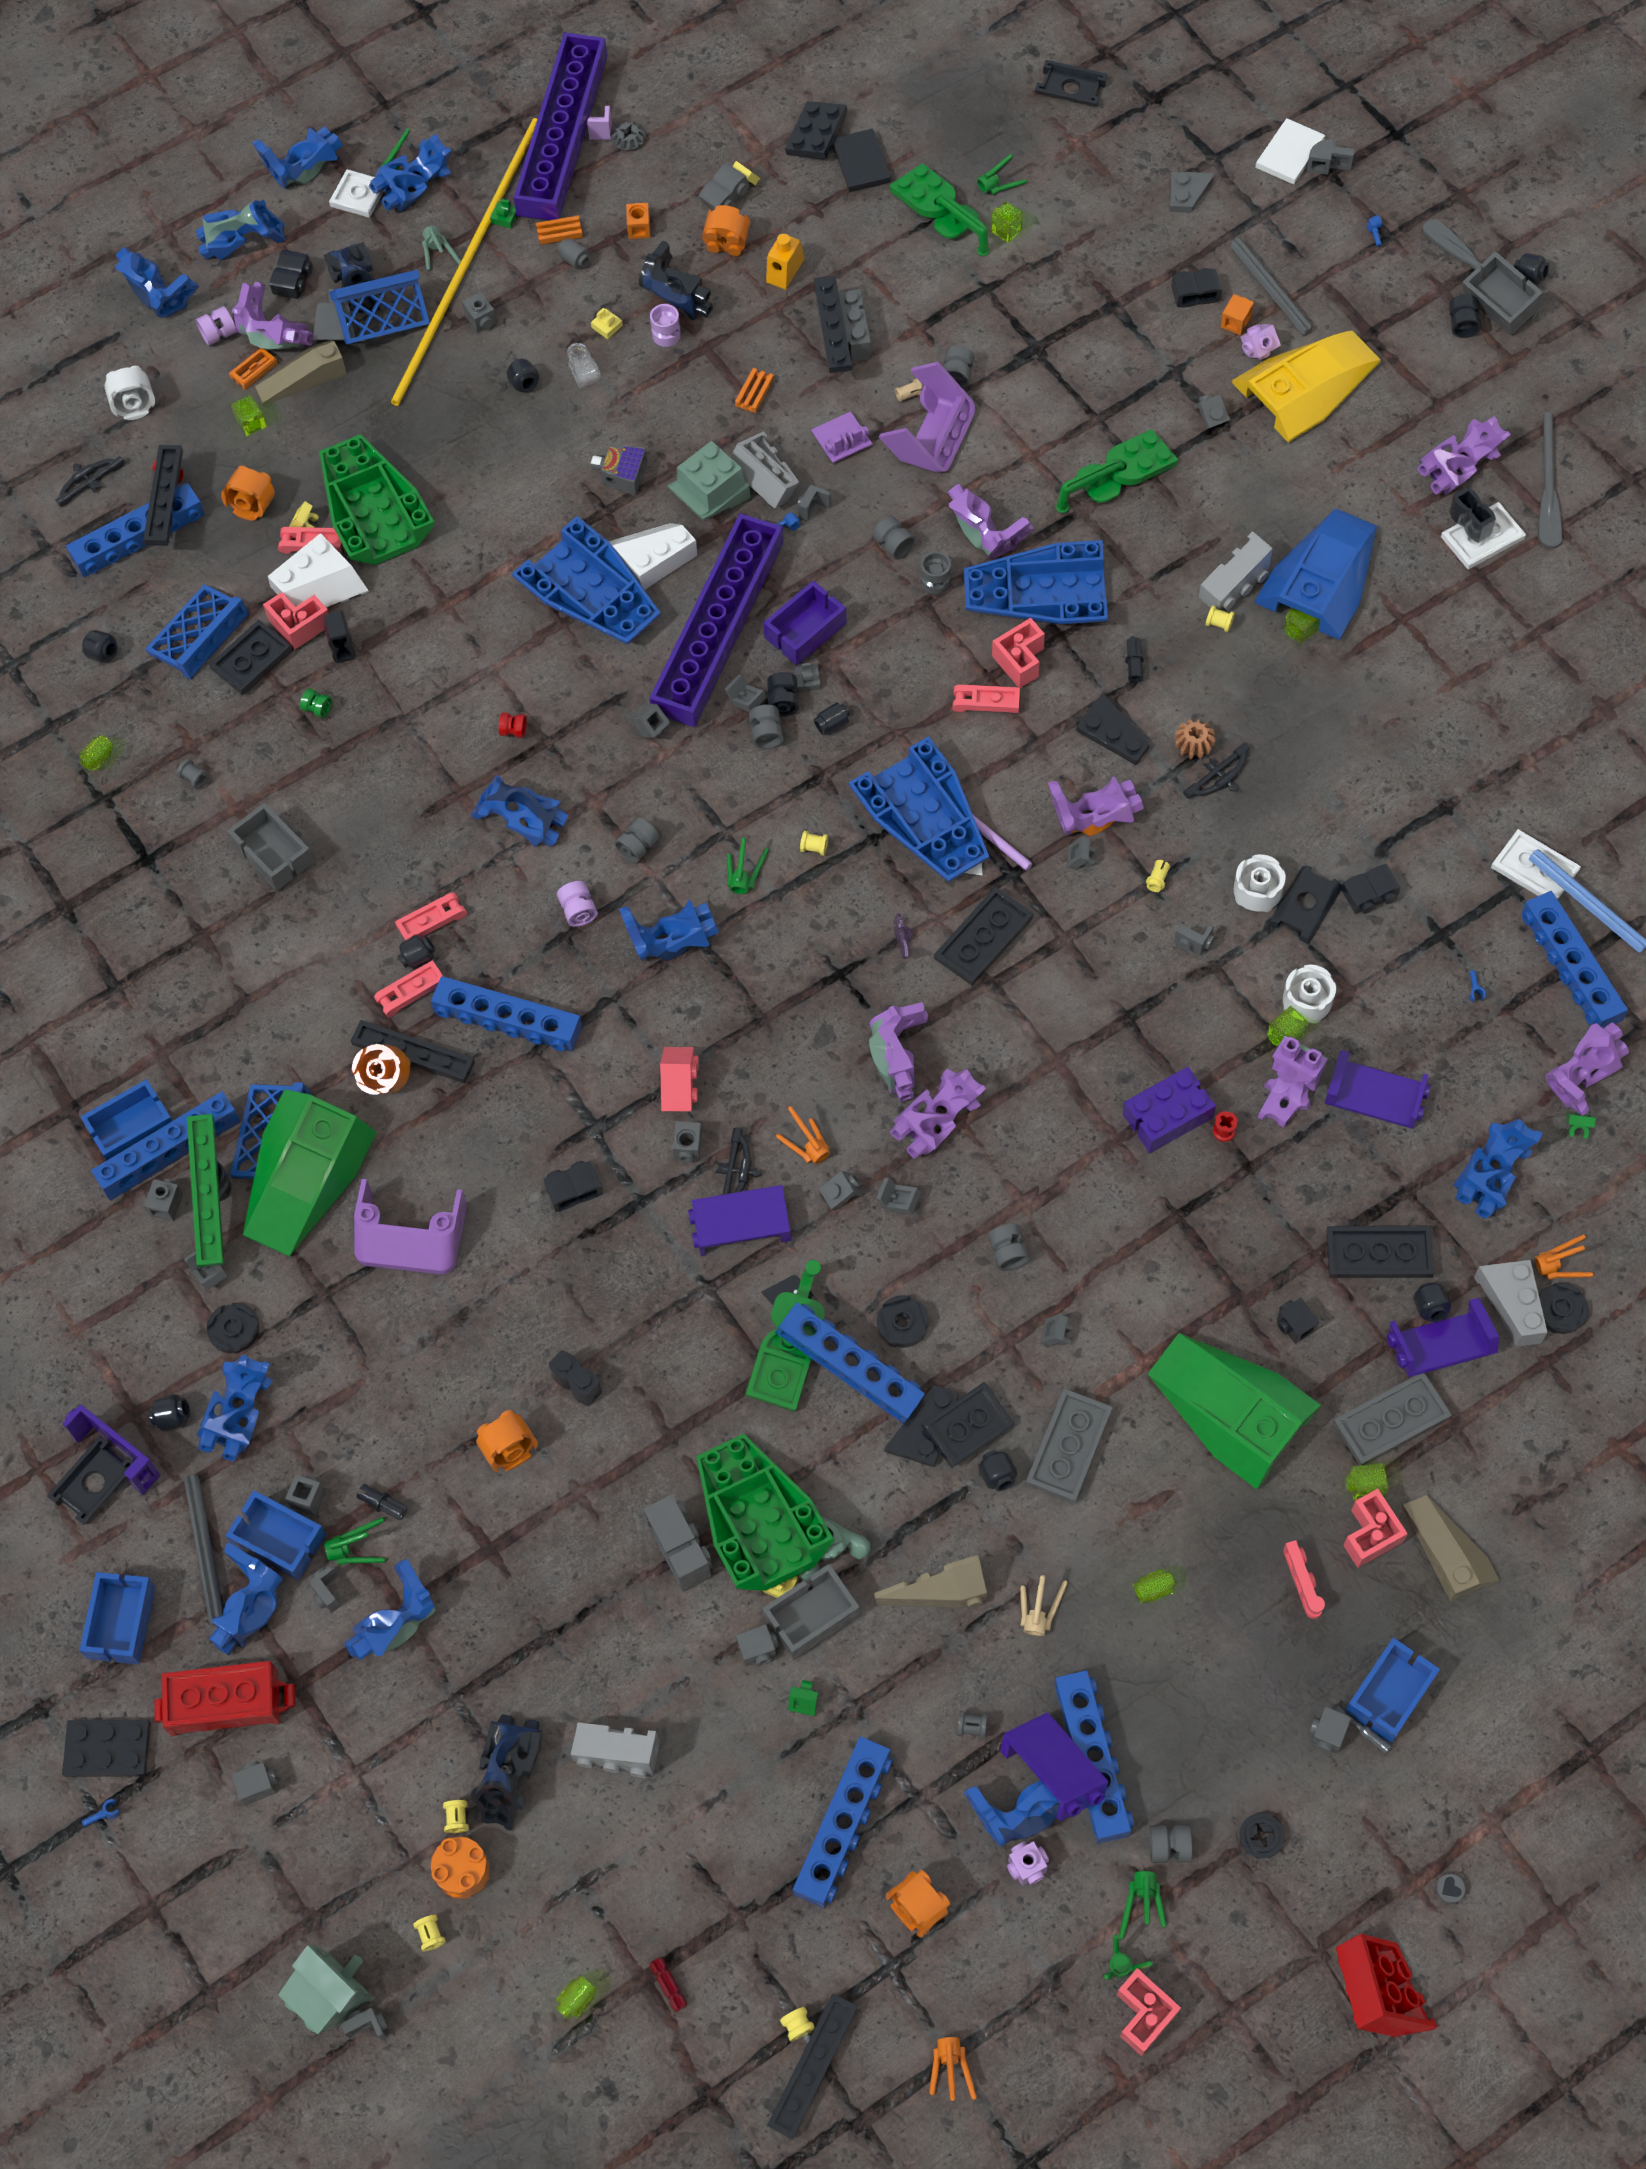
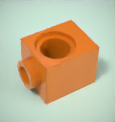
[626,203,650,239]
[1220,294,1254,335]

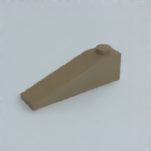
[255,340,347,406]
[1402,1495,1500,1602]
[874,1555,987,1608]

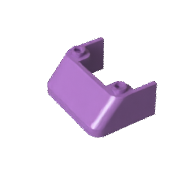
[879,362,975,473]
[354,1179,467,1275]

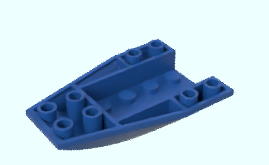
[1255,508,1377,640]
[512,516,660,644]
[964,540,1108,624]
[848,736,989,882]

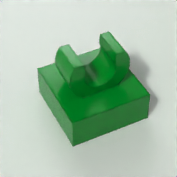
[490,199,517,228]
[1565,1112,1596,1139]
[788,1680,818,1716]

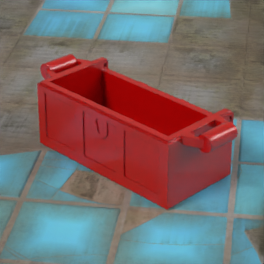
[154,1661,295,1737]

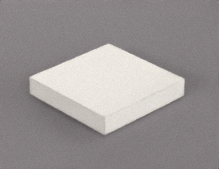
[329,169,384,218]

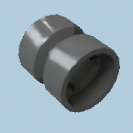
[943,346,974,389]
[872,516,916,560]
[921,551,951,595]
[749,705,783,749]
[614,817,660,863]
[988,1224,1030,1271]
[1149,1825,1192,1863]

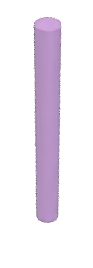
[972,814,1032,871]

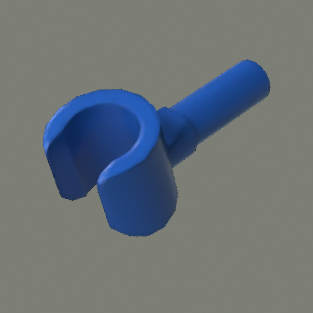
[1367,215,1382,247]
[775,513,801,531]
[1469,970,1486,1002]
[82,1799,120,1827]

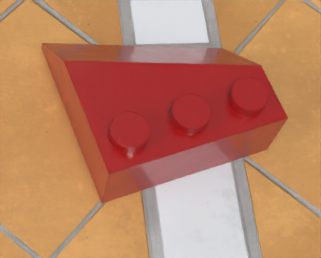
[1336,1934,1438,2037]

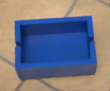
[81,1079,172,1161]
[225,1490,327,1581]
[79,1572,156,1665]
[1345,1638,1440,1743]

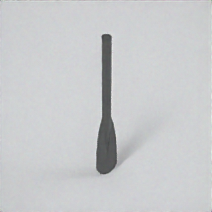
[1423,219,1539,319]
[1538,412,1562,548]

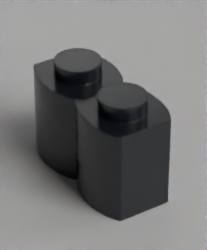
[269,250,313,299]
[1171,268,1222,308]
[1450,487,1496,543]
[323,611,356,663]
[1341,864,1401,914]
[543,1161,603,1212]
[548,1350,602,1406]

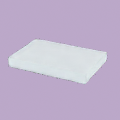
[1255,118,1325,184]
[1441,502,1526,570]
[1491,829,1581,900]

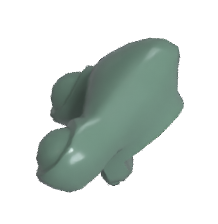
[799,1516,871,1581]

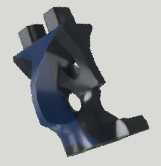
[639,240,713,320]
[324,242,381,320]
[470,1714,542,1831]

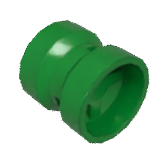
[300,688,332,718]

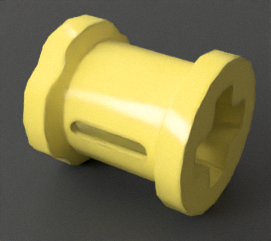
[1206,605,1235,633]
[800,830,828,856]
[443,1800,469,1833]
[413,1915,446,1952]

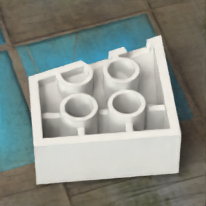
[608,523,697,590]
[268,533,369,608]

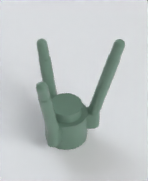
[422,226,461,271]

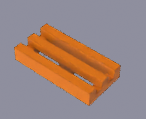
[536,215,583,245]
[229,348,278,390]
[735,368,774,413]

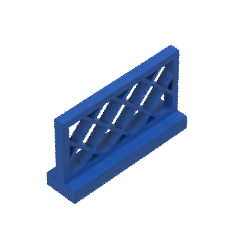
[329,270,430,344]
[145,584,249,679]
[230,1082,312,1179]

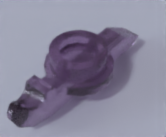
[894,913,912,959]

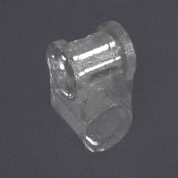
[567,343,601,388]

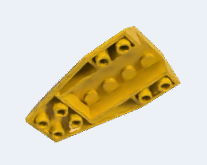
[1232,331,1381,443]

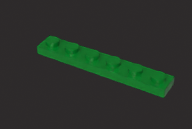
[187,1114,224,1267]

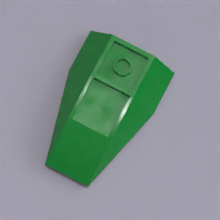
[319,434,435,565]
[242,1089,376,1257]
[1148,1333,1321,1490]
[696,1433,834,1591]

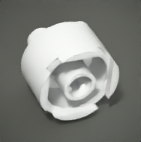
[105,366,155,420]
[1234,854,1286,912]
[1283,965,1336,1023]

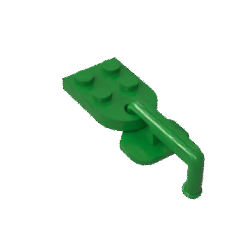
[889,163,990,256]
[1056,429,1178,513]
[745,1260,825,1412]

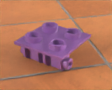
[811,411,872,463]

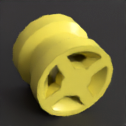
[780,2007,815,2042]

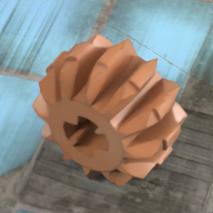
[1175,718,1215,760]

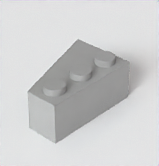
[730,431,799,508]
[1199,531,1273,611]
[1474,1260,1548,1347]
[571,1723,660,1778]

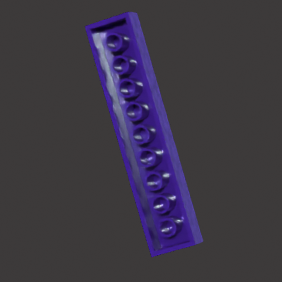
[514,32,608,220]
[649,513,784,727]

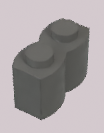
[699,163,749,210]

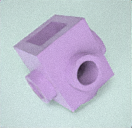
[1241,324,1281,360]
[1007,1841,1049,1886]

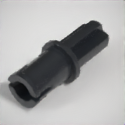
[1125,636,1144,683]
[356,1484,408,1520]

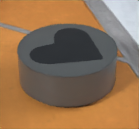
[1435,1874,1465,1904]

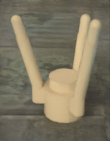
[1020,1575,1068,1636]

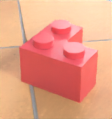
[263,592,329,650]
[992,618,1045,688]
[660,1047,699,1111]
[1343,1489,1408,1568]
[1117,1968,1181,2056]

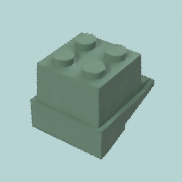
[667,441,751,521]
[279,1944,374,2034]

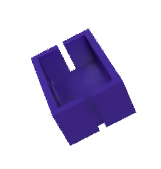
[763,580,847,666]
[1123,1067,1216,1153]

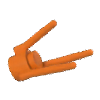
[776,1106,831,1165]
[1535,1234,1594,1280]
[929,2037,977,2101]

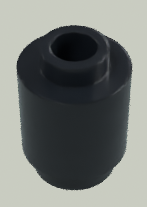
[813,702,850,735]

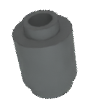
[558,238,590,269]

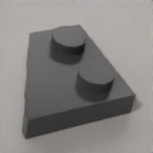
[1170,172,1213,213]

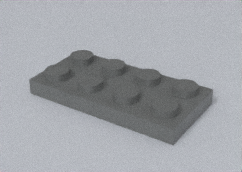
[1332,1373,1452,1467]
[1026,1389,1113,1504]

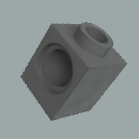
[673,1121,702,1162]

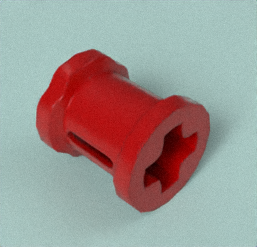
[1213,1111,1238,1142]

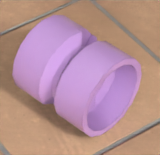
[650,304,681,347]
[195,306,237,346]
[557,881,598,927]

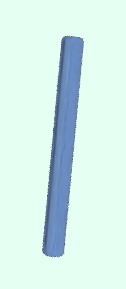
[1529,849,1646,952]

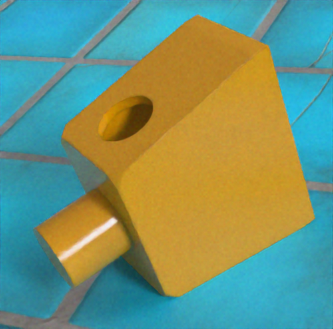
[766,234,804,290]

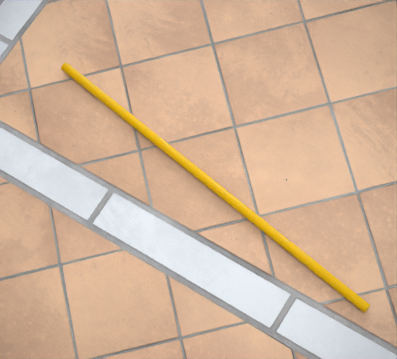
[391,118,537,406]

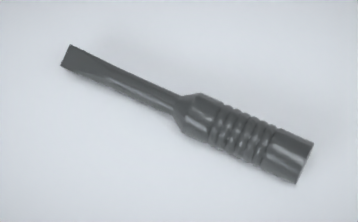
[1335,1706,1392,1754]

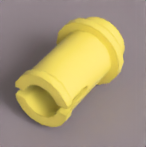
[1146,860,1170,892]

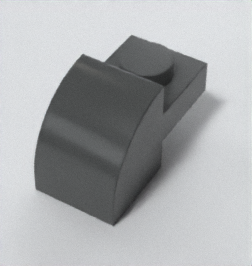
[1306,139,1355,175]

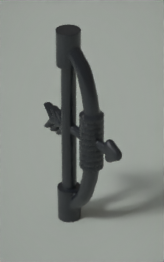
[55,456,125,507]
[1183,742,1250,799]
[715,1127,761,1195]

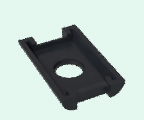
[1035,60,1108,107]
[1268,866,1342,944]
[47,1436,134,1525]

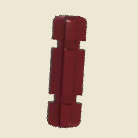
[649,1957,687,2012]

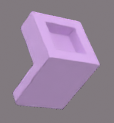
[587,106,612,140]

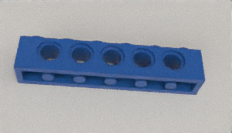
[66,483,205,578]
[1522,890,1628,1028]
[431,976,582,1052]
[91,1091,241,1201]
[775,1302,925,1424]
[1054,1670,1134,1844]
[793,1736,893,1908]

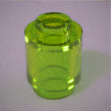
[79,735,113,770]
[1133,1568,1175,1604]
[555,1975,596,2019]

